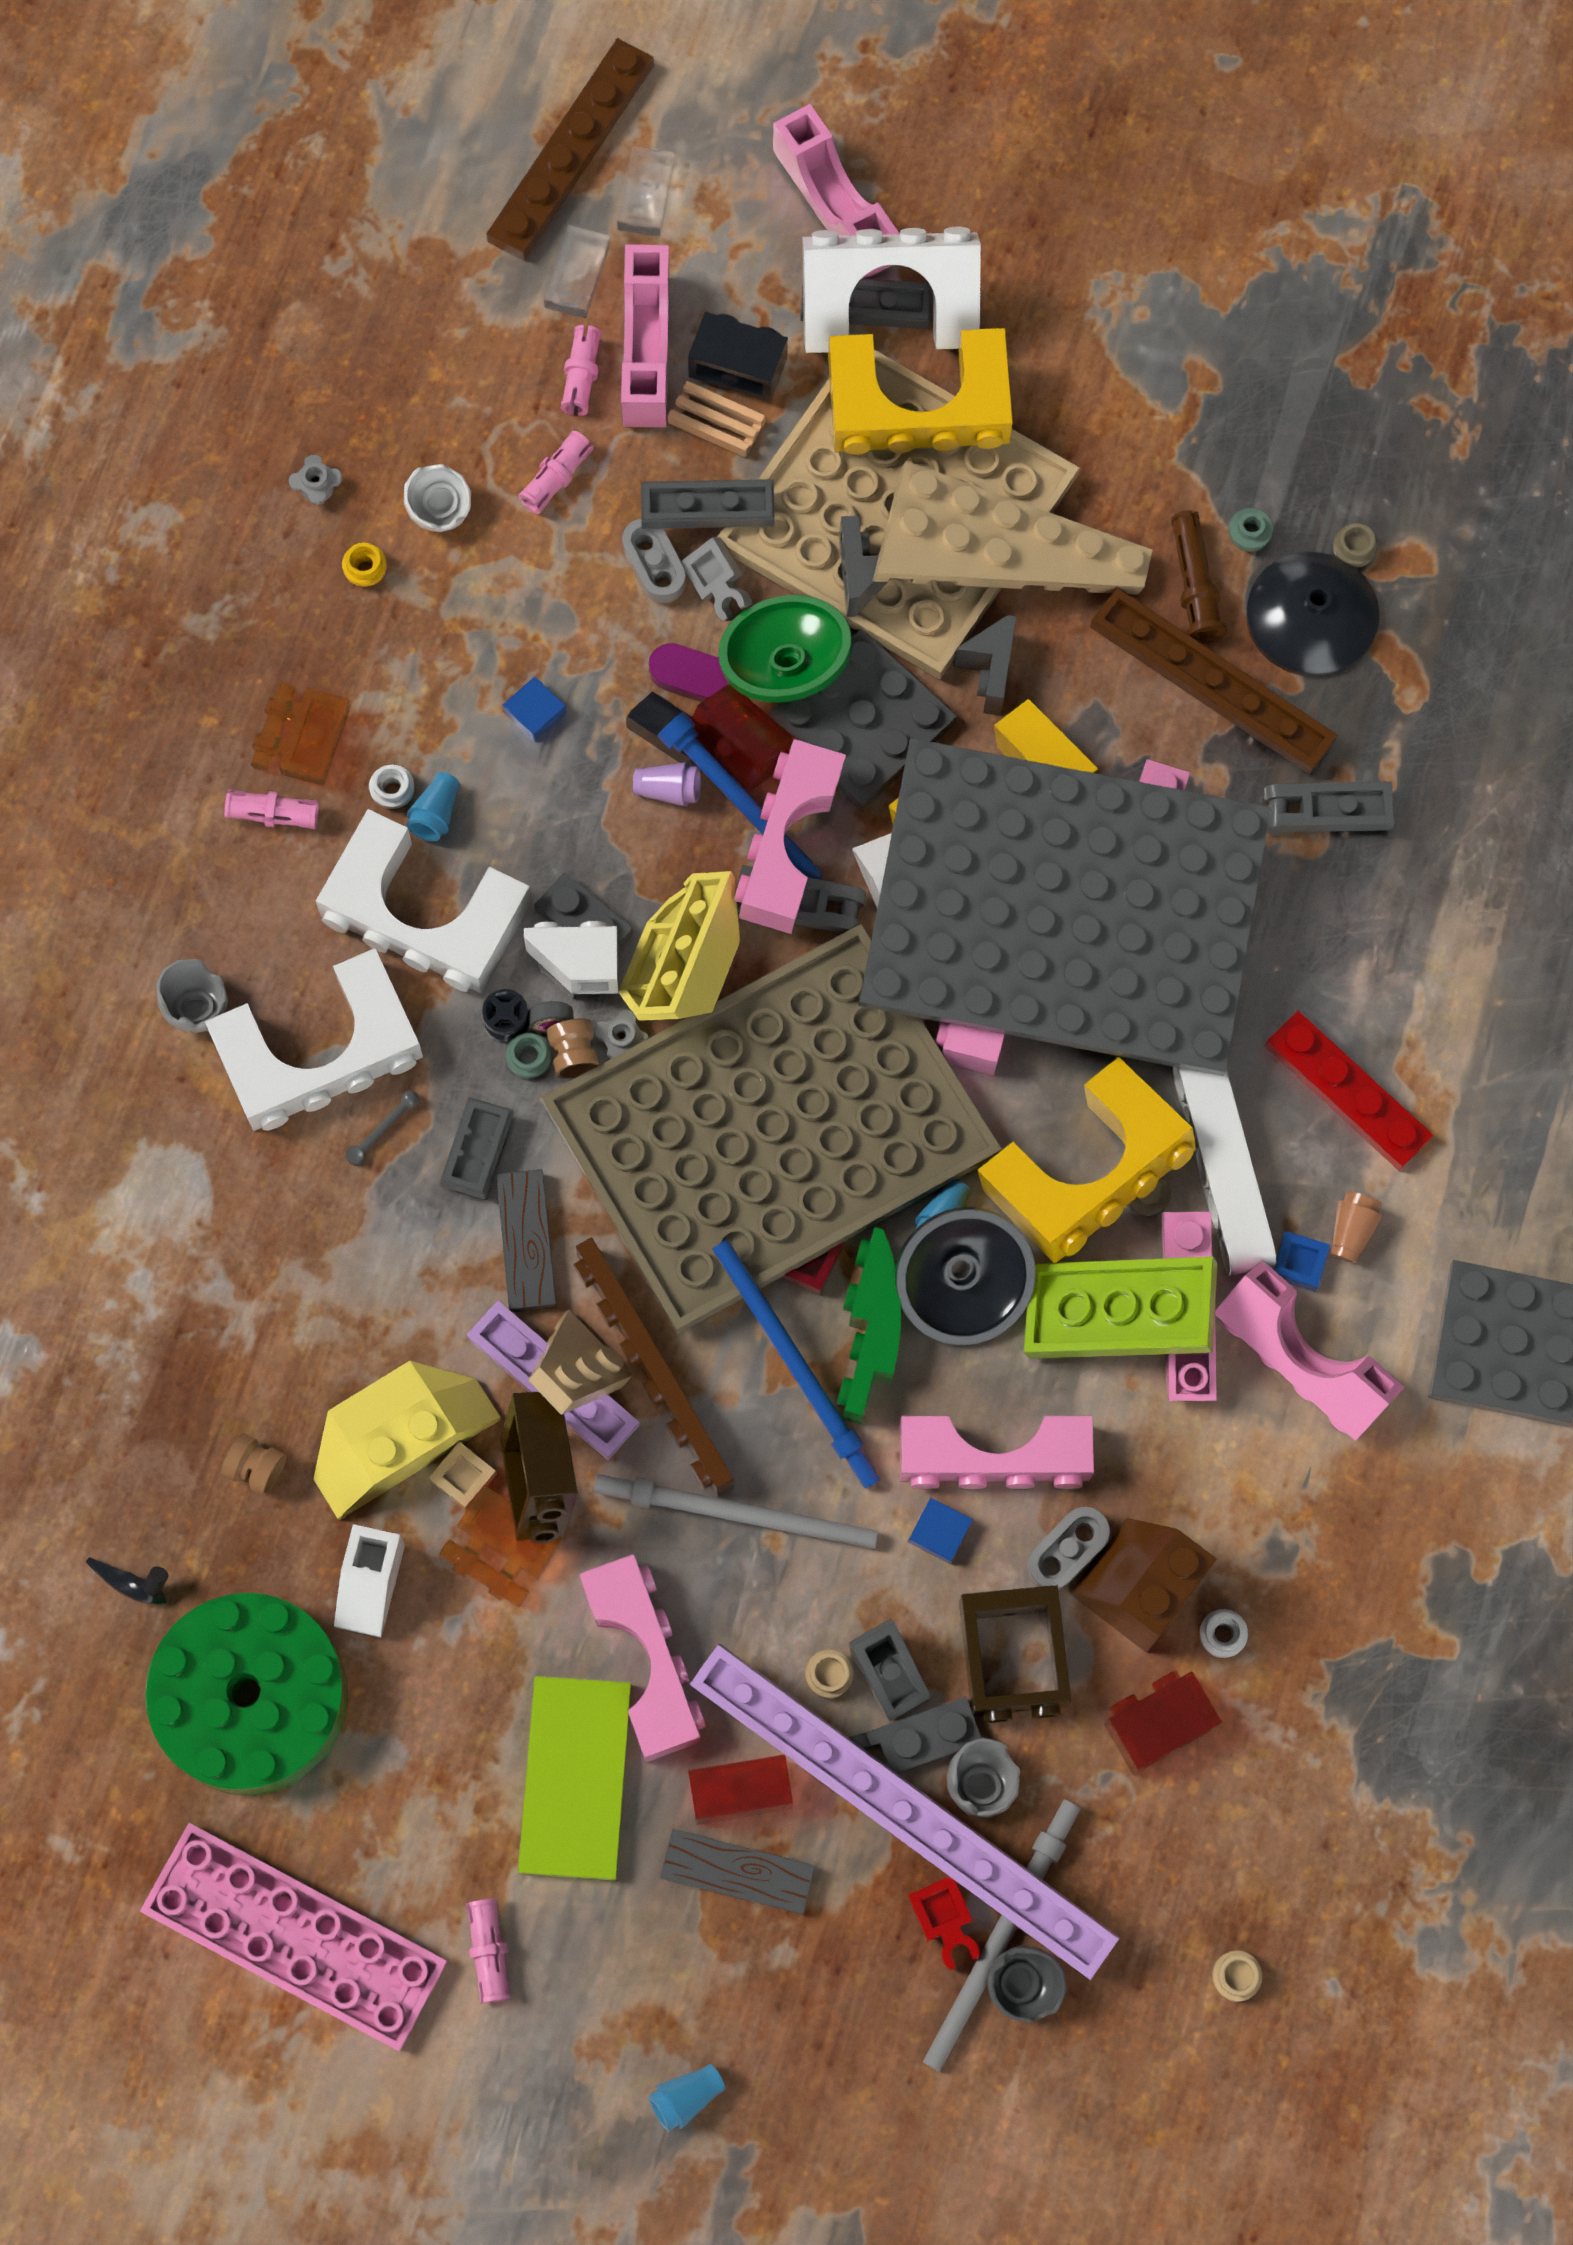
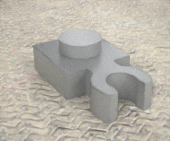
[681,537,752,621]

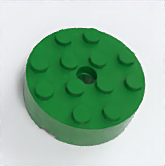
[145,1593,348,1795]

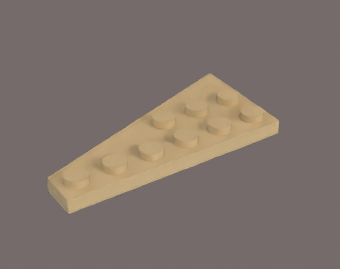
[873,461,1152,595]

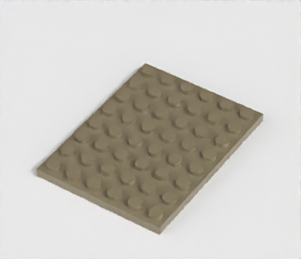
[541,924,1002,1335]

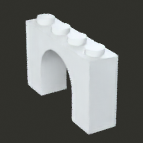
[802,227,981,353]
[316,809,532,993]
[205,948,423,1131]

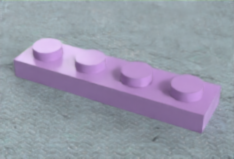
[466,1301,640,1460]

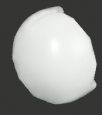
[404,464,471,532]

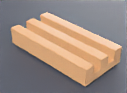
[667,381,765,458]

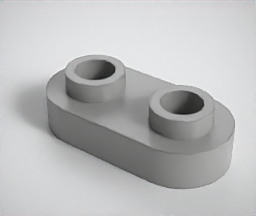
[622,519,686,603]
[1027,1507,1110,1590]

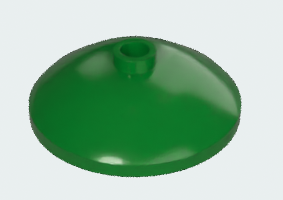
[718,595,852,702]

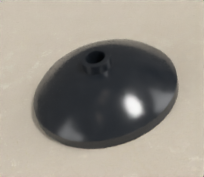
[1246,552,1380,677]
[895,1207,1036,1345]

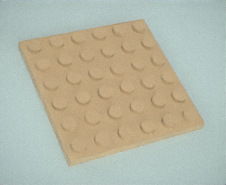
[718,350,1079,680]

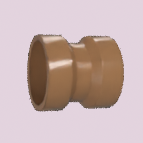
[546,1019,600,1078]
[221,1433,287,1496]

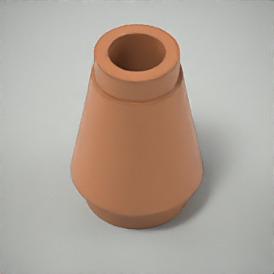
[1330,1191,1383,1264]

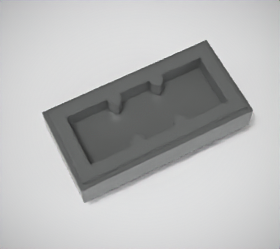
[440,1097,514,1199]

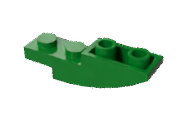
[837,1227,901,1425]

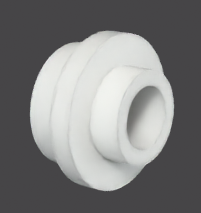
[369,765,415,809]
[1199,1609,1248,1658]

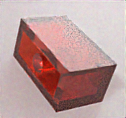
[691,684,797,792]
[1104,1670,1222,1775]
[688,1754,793,1825]

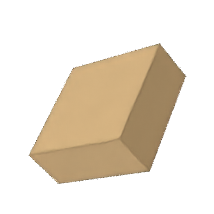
[429,1441,497,1511]

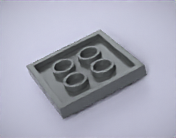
[767,629,957,811]
[1428,1260,1573,1427]

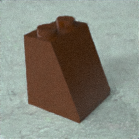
[1070,1518,1217,1653]

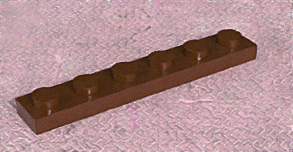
[486,38,654,261]
[1090,587,1338,775]
[573,1237,734,1497]

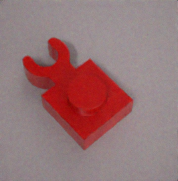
[907,1876,980,1971]

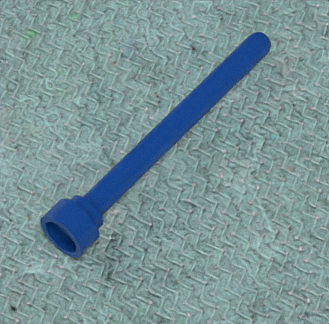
[657,712,822,880]

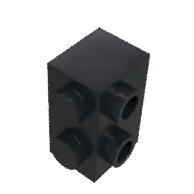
[688,312,788,403]

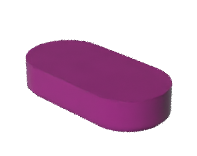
[649,643,734,704]

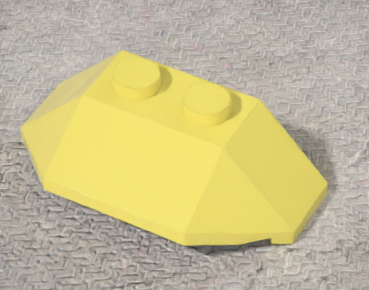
[618,871,740,1020]
[314,1361,501,1520]

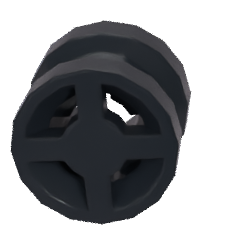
[482,989,529,1044]

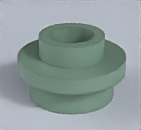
[1228,508,1273,552]
[506,1032,552,1078]

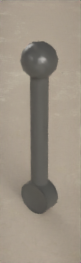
[346,1091,419,1166]

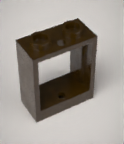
[500,1391,578,1544]
[959,1585,1071,1723]

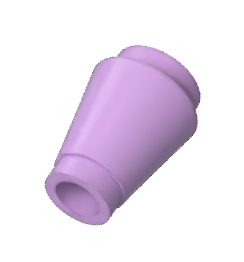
[633,762,701,807]

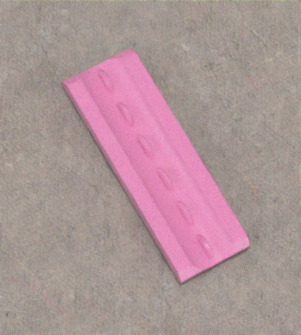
[140,1823,448,2052]

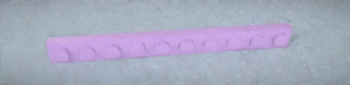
[690,1644,1119,1980]

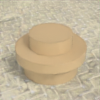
[805,1649,854,1699]
[1212,1951,1262,2002]

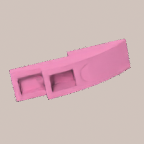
[1162,1212,1217,1401]

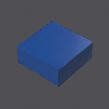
[502,676,566,741]
[1273,1231,1330,1292]
[908,1497,973,1564]

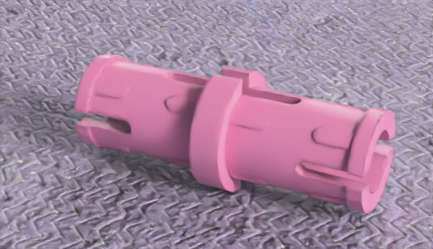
[560,325,602,416]
[518,431,594,514]
[224,789,319,829]
[466,1898,511,2004]

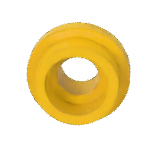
[342,543,387,587]

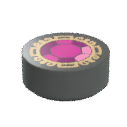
[528,1001,574,1037]

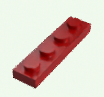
[1264,1011,1433,1171]

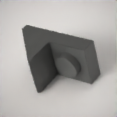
[839,515,891,617]
[955,615,1016,716]
[849,1618,931,1722]

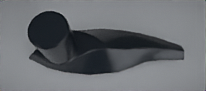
[86,1557,169,1604]

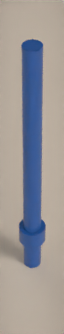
[712,1239,880,1489]

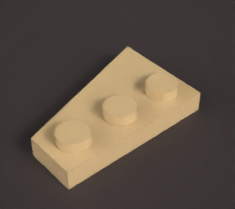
[528,1309,633,1415]

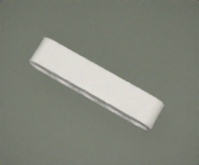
[1173,1067,1276,1276]

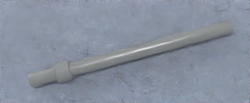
[594,1474,878,1549]
[922,1799,1081,2072]

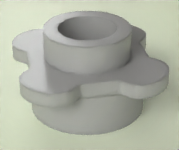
[289,455,342,505]
[595,1009,649,1059]

